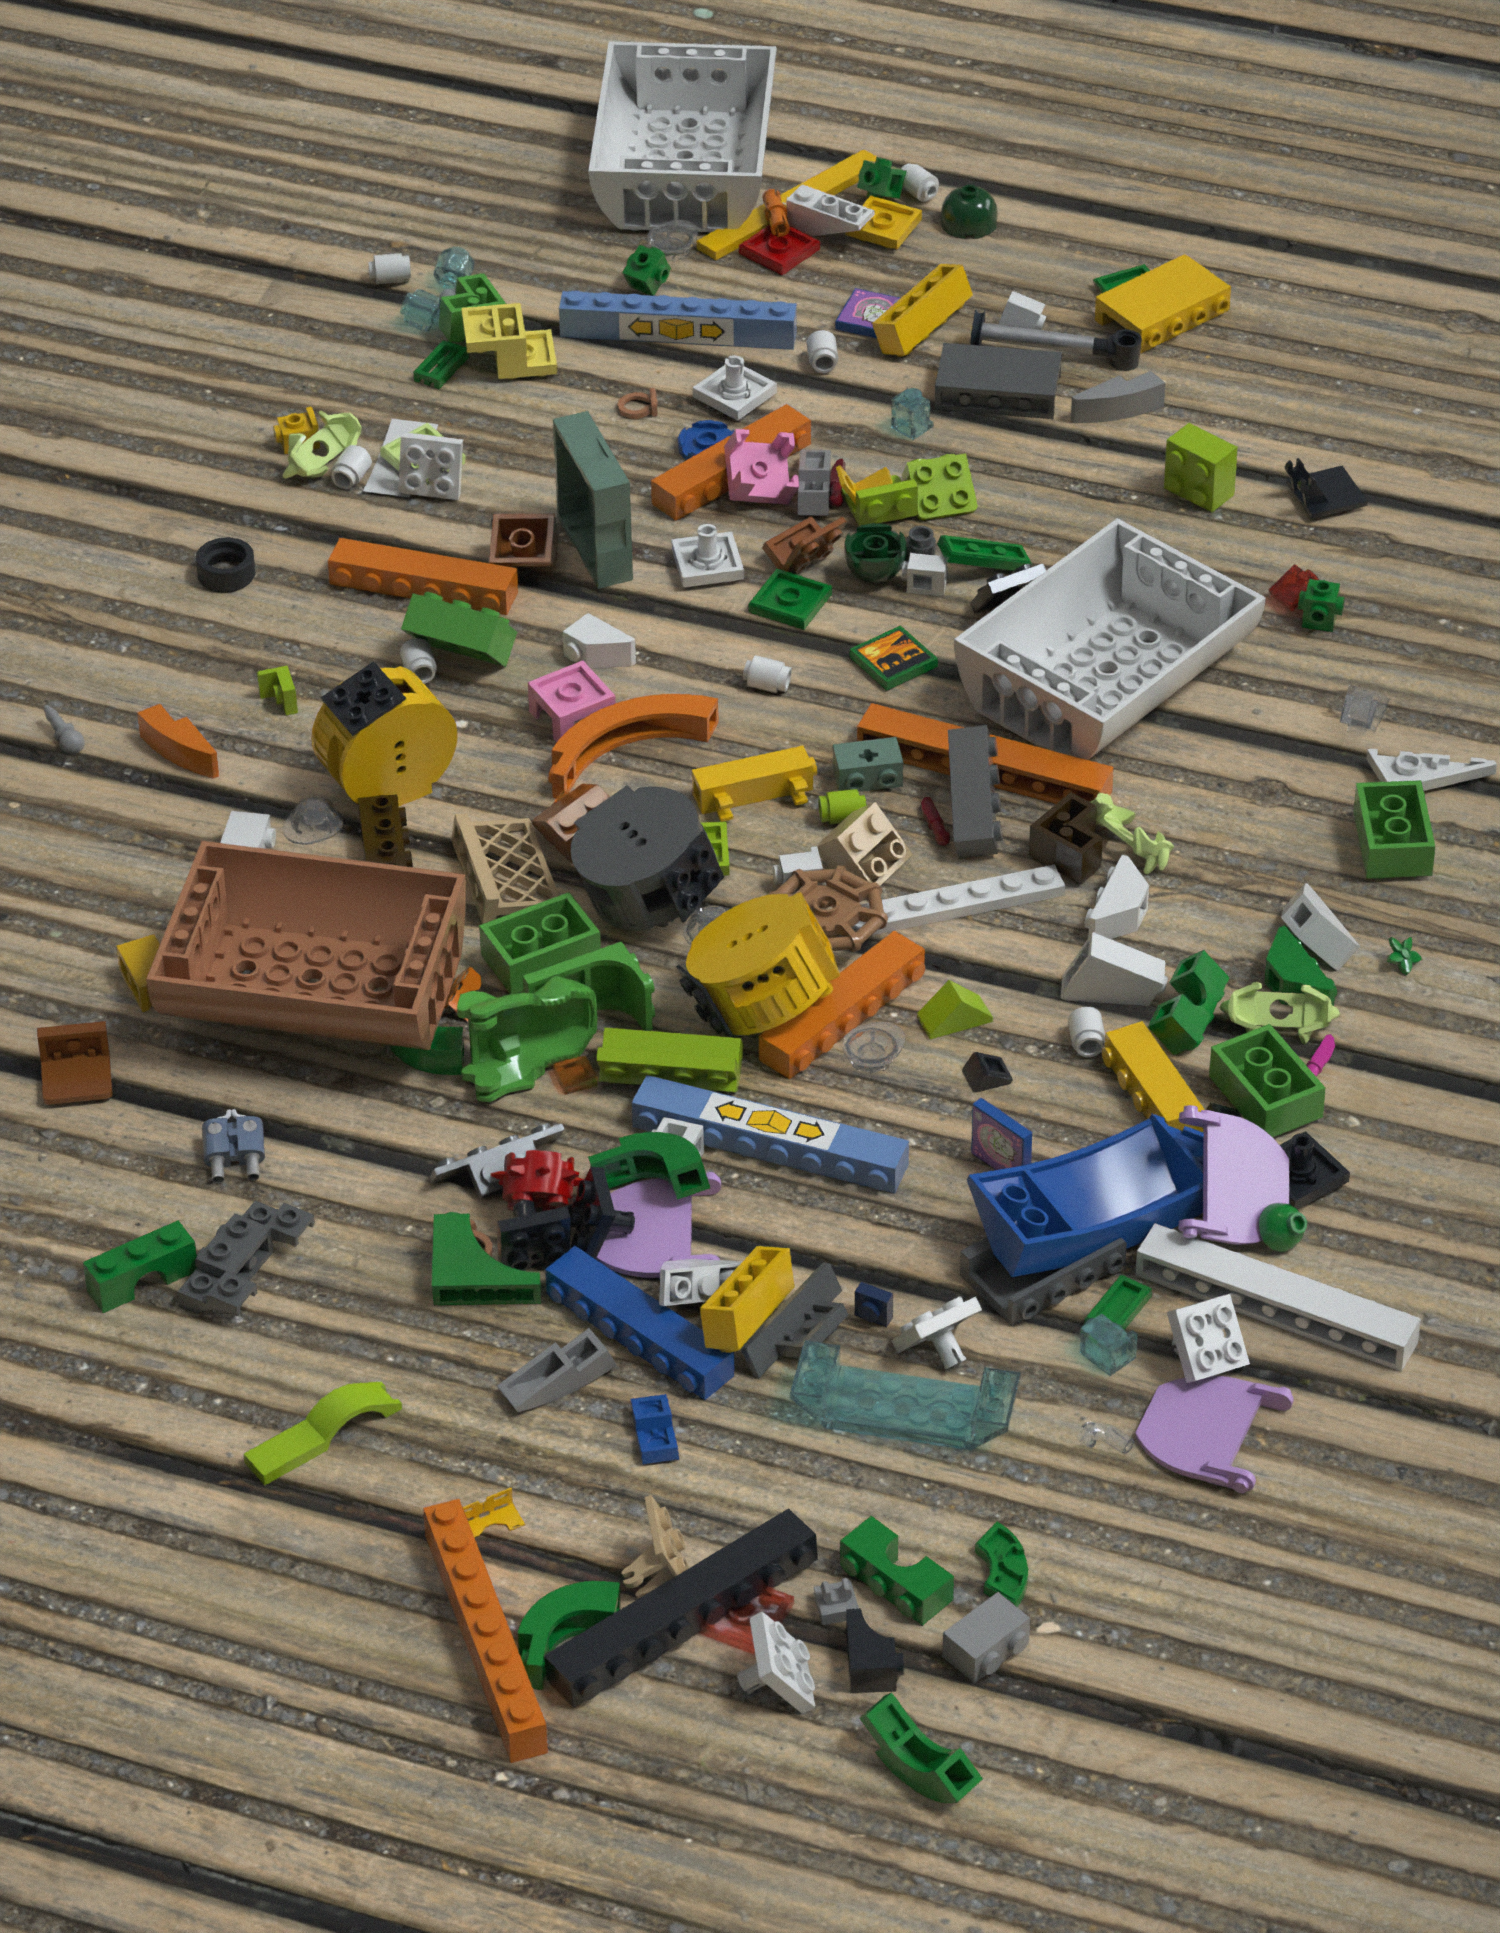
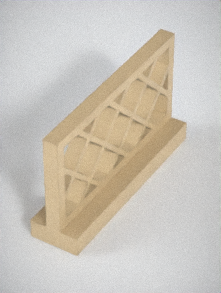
[451,813,559,924]

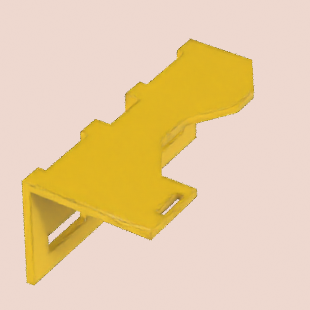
[463,1488,525,1538]

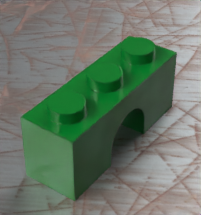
[1148,950,1230,1055]
[83,1220,197,1313]
[840,1516,954,1626]

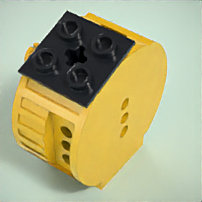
[311,661,458,806]
[676,892,840,1038]

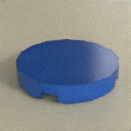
[678,420,734,460]

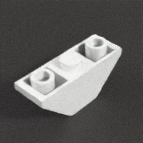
[1085,855,1149,939]
[1281,883,1360,971]
[659,1259,743,1306]

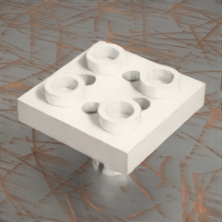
[693,355,777,420]
[398,432,463,500]
[671,524,744,587]
[1167,1294,1250,1383]
[892,1296,982,1370]
[737,1612,815,1714]

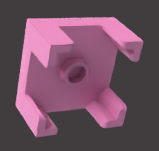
[724,429,799,504]
[528,660,616,742]

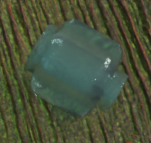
[433,247,475,289]
[400,289,440,332]

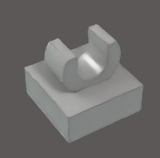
[814,1578,859,1625]

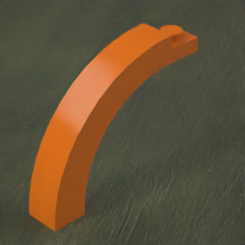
[548,694,719,799]

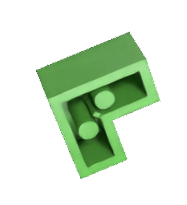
[439,273,506,342]

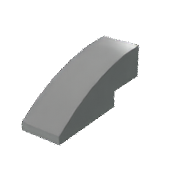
[1071,371,1165,423]
[798,450,831,515]
[497,1328,616,1412]

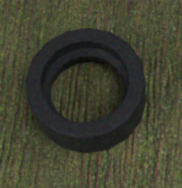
[196,537,256,592]

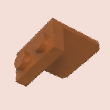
[762,516,847,573]
[37,1021,112,1105]

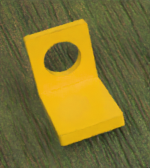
[836,465,893,505]

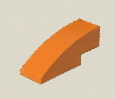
[137,704,219,779]

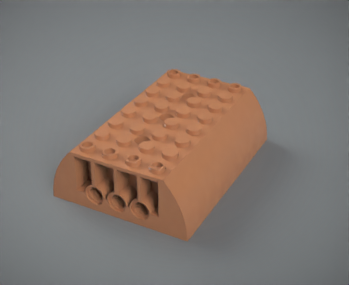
[146,841,466,1050]

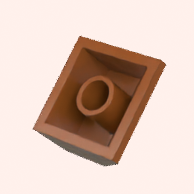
[489,513,559,566]
[531,784,610,864]

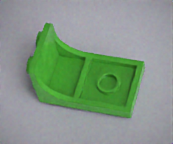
[523,942,656,1031]

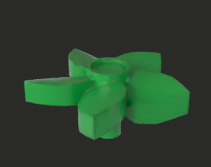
[1387,937,1423,975]

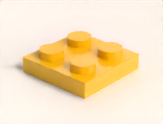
[845,196,922,250]

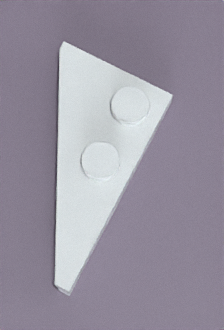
[1366,749,1497,791]

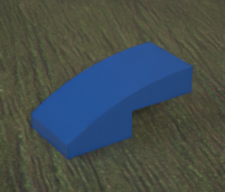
[630,1394,679,1464]

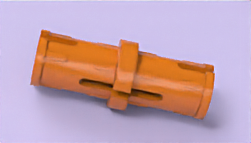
[762,189,790,237]

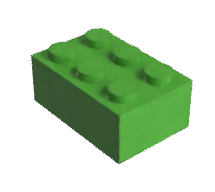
[401,592,517,667]
[1353,780,1436,878]
[479,892,601,994]
[1209,1024,1326,1138]

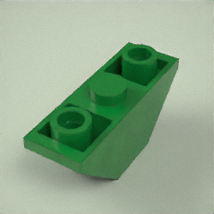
[1264,925,1337,1006]

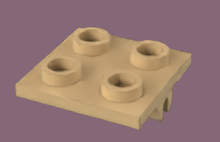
[622,1495,689,1599]

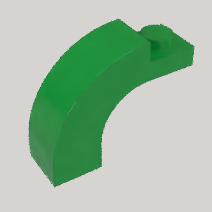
[389,1026,465,1075]
[588,1132,711,1200]
[518,1581,621,1690]

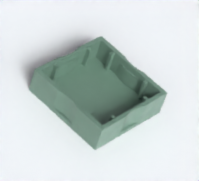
[553,411,633,589]

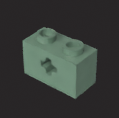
[833,737,903,792]

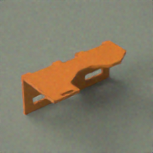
[444,967,482,1022]

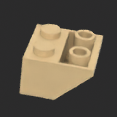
[815,802,913,886]

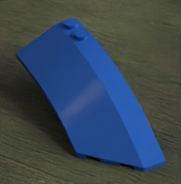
[967,1113,1204,1277]

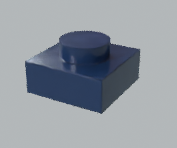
[854,1282,893,1328]

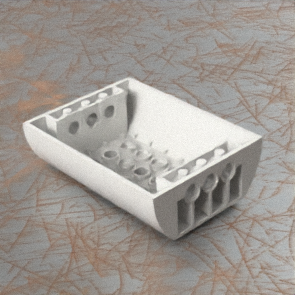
[588,41,777,233]
[954,518,1266,760]

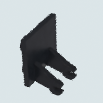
[1285,458,1368,519]

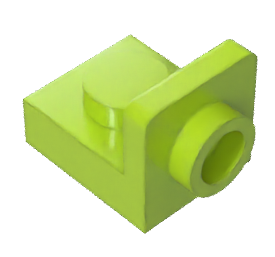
[257,665,298,716]

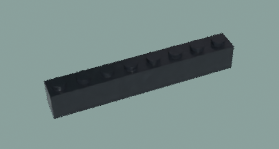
[544,1508,818,1708]

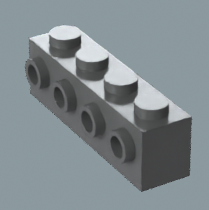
[948,725,1003,859]

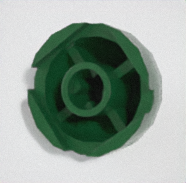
[941,185,998,239]
[844,523,907,583]

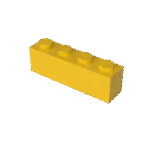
[872,264,973,357]
[1102,1021,1205,1132]
[700,1246,795,1353]

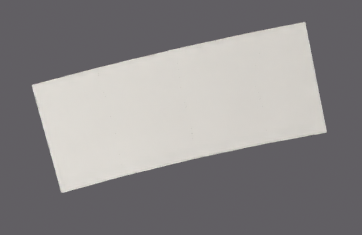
[363,419,438,497]

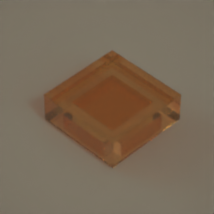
[553,1055,598,1095]

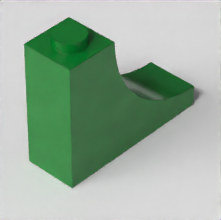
[432,1212,541,1305]

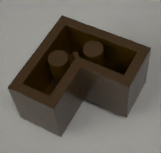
[1029,792,1103,884]

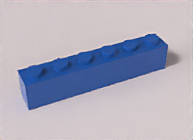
[545,1246,734,1400]

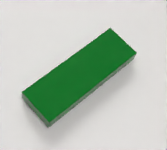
[937,535,1032,571]

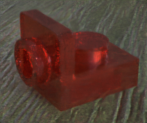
[1268,564,1319,612]

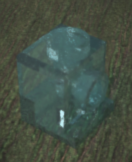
[891,388,934,440]
[1080,1314,1137,1376]

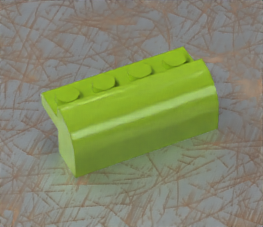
[596,1027,744,1093]

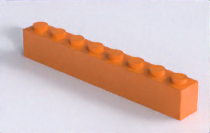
[857,703,1114,804]
[423,1499,548,1763]

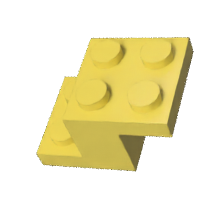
[461,303,557,379]

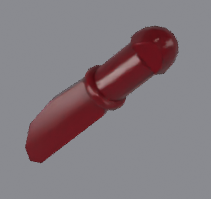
[829,458,846,508]
[920,796,951,846]

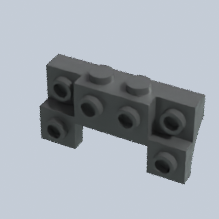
[177,1201,315,1316]

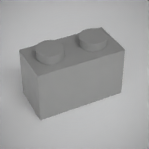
[942,1592,1030,1683]

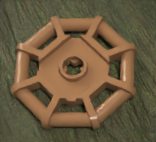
[767,865,888,952]

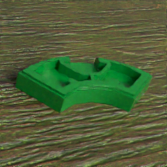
[975,1521,1028,1607]

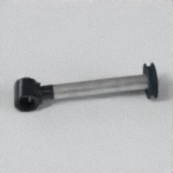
[970,309,1142,371]

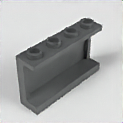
[935,343,1062,419]
[960,1237,1127,1326]

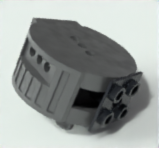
[571,785,724,931]

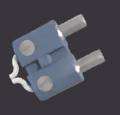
[202,1109,265,1183]

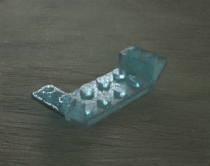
[790,1340,1021,1451]

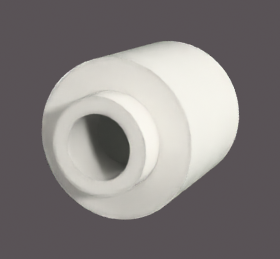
[901,164,939,202]
[368,253,411,284]
[806,330,838,373]
[331,445,372,489]
[400,638,437,684]
[743,655,792,693]
[1068,1007,1105,1057]

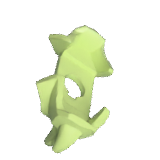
[283,410,362,478]
[1090,793,1174,874]
[1219,982,1340,1044]

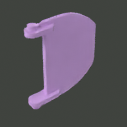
[1179,1105,1289,1245]
[596,1172,721,1278]
[1135,1375,1294,1493]

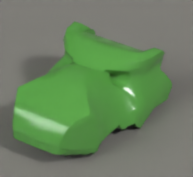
[457,976,597,1102]

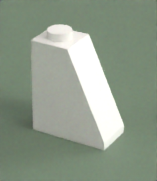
[1061,932,1168,1006]

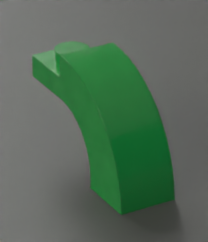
[859,1693,983,1803]

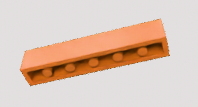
[651,404,811,521]
[328,538,518,615]
[759,931,925,1080]

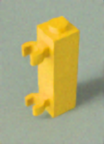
[692,745,817,822]

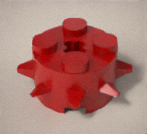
[490,1150,584,1212]

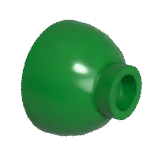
[1259,1203,1307,1252]

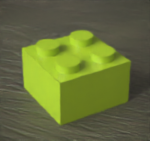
[1164,423,1238,512]

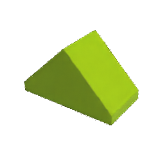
[917,980,993,1040]

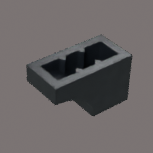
[846,1608,904,1694]

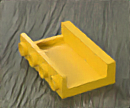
[1095,254,1231,353]

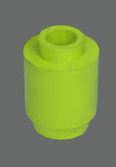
[818,789,867,825]

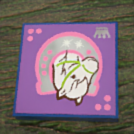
[835,288,900,338]
[971,1098,1032,1170]

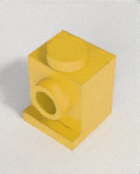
[273,406,320,454]

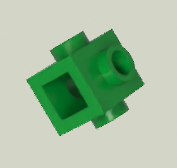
[857,157,907,199]
[622,244,671,296]
[1298,579,1345,632]

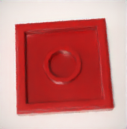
[739,224,820,276]

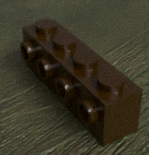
[358,794,413,867]

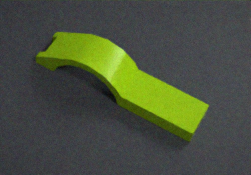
[243,1381,402,1485]

